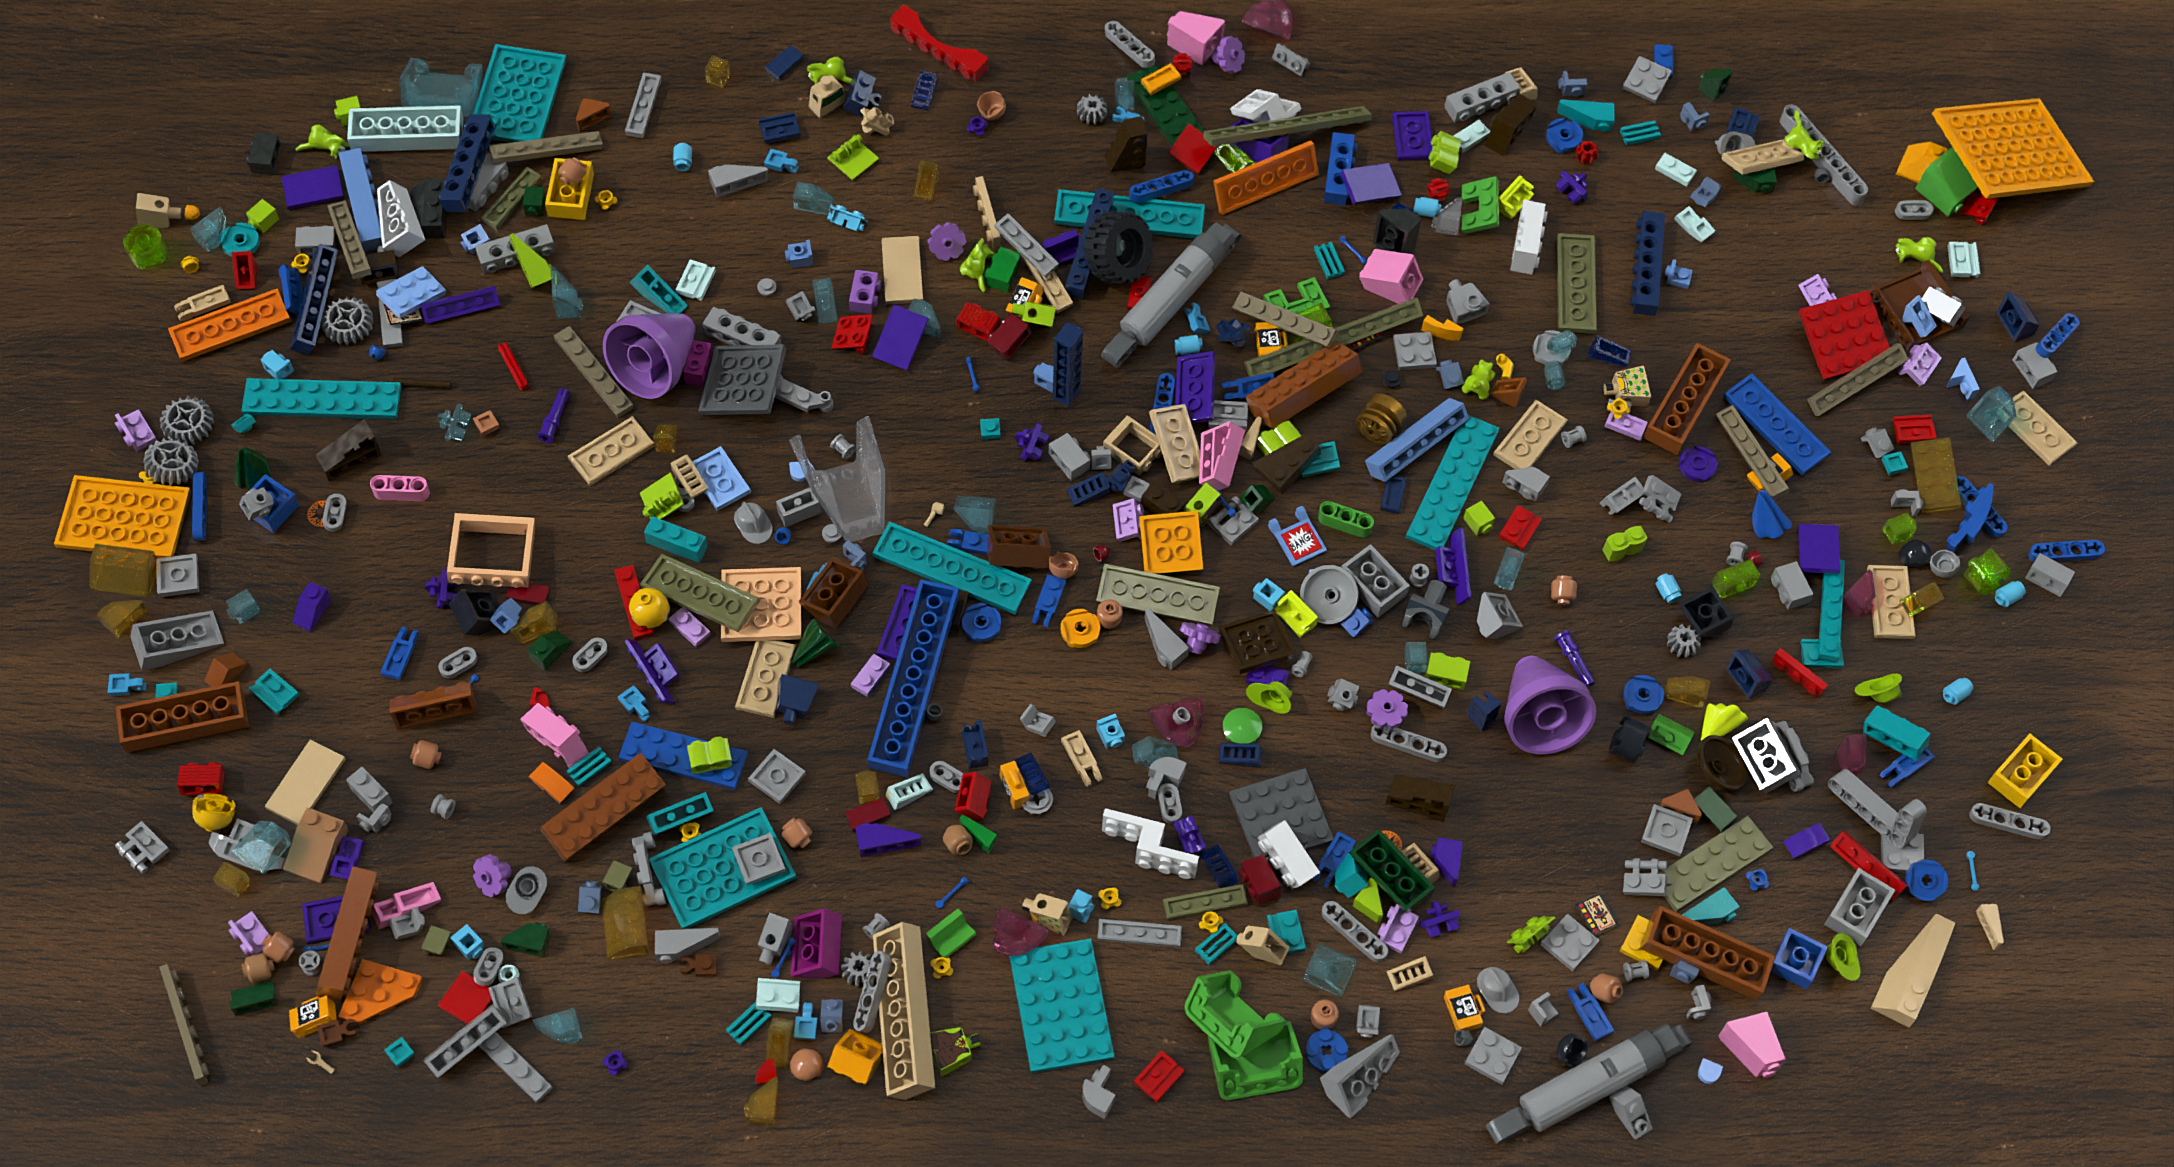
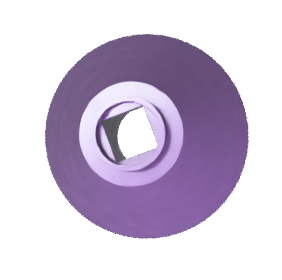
[603,313,696,399]
[1504,656,1596,754]

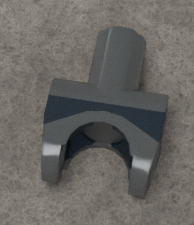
[1402,580,1450,640]

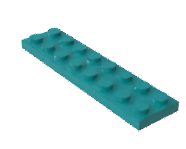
[1054,189,1205,239]
[241,378,402,419]
[1405,415,1499,550]
[872,521,1032,614]

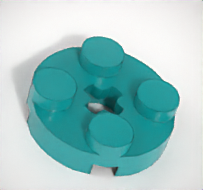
[221,223,260,257]

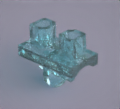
[1115,77,1134,110]
[436,403,471,442]

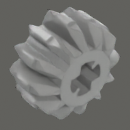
[1077,94,1108,125]
[1667,624,1701,658]
[841,951,871,988]

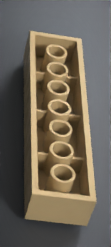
[873,922,935,1100]

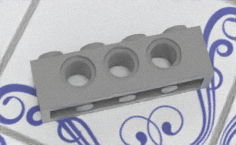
[1444,72,1520,123]
[475,224,556,274]
[702,307,781,346]
[424,1004,506,1078]

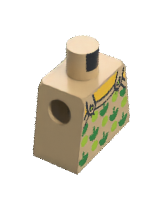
[1604,366,1651,406]
[1022,893,1073,935]

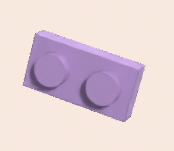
[1604,412,1648,440]
[669,607,711,647]
[851,654,890,697]

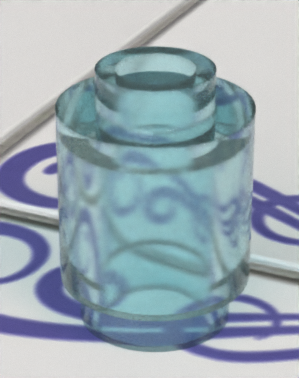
[1547,330,1577,354]
[1543,361,1565,390]

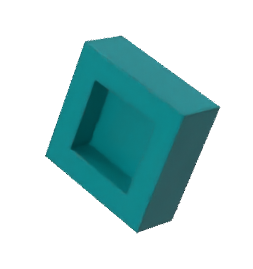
[231,414,256,433]
[980,418,1000,440]
[1881,452,1908,476]
[156,682,178,698]
[384,1037,415,1068]

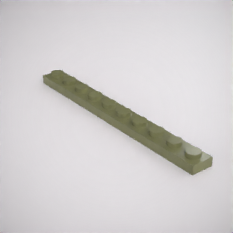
[1203,106,1372,147]
[1244,298,1423,376]

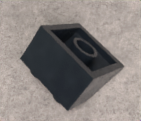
[1678,586,1734,637]
[449,589,500,635]

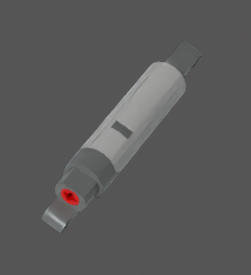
[1101,222,1242,368]
[1485,1024,1693,1145]

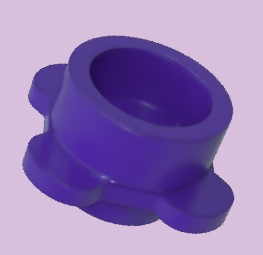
[967,117,988,136]
[603,1050,628,1075]

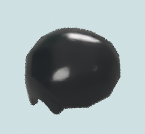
[1899,539,1932,569]
[1556,1033,1587,1068]

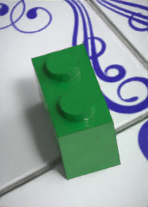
[985,247,1021,293]

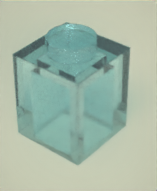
[226,589,261,624]
[1404,642,1428,674]

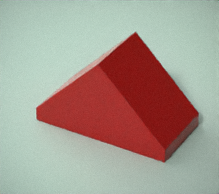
[232,251,257,289]

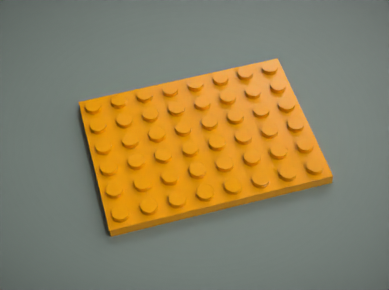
[1932,98,2094,199]

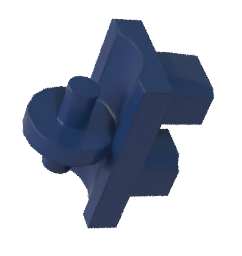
[1215,318,1251,347]
[1106,460,1136,492]

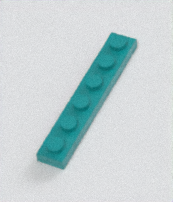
[1818,560,1845,661]

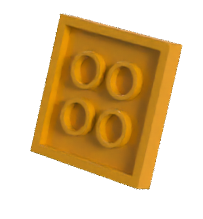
[1139,511,1203,574]

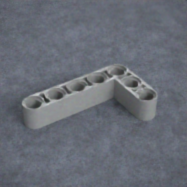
[1828,769,1927,848]

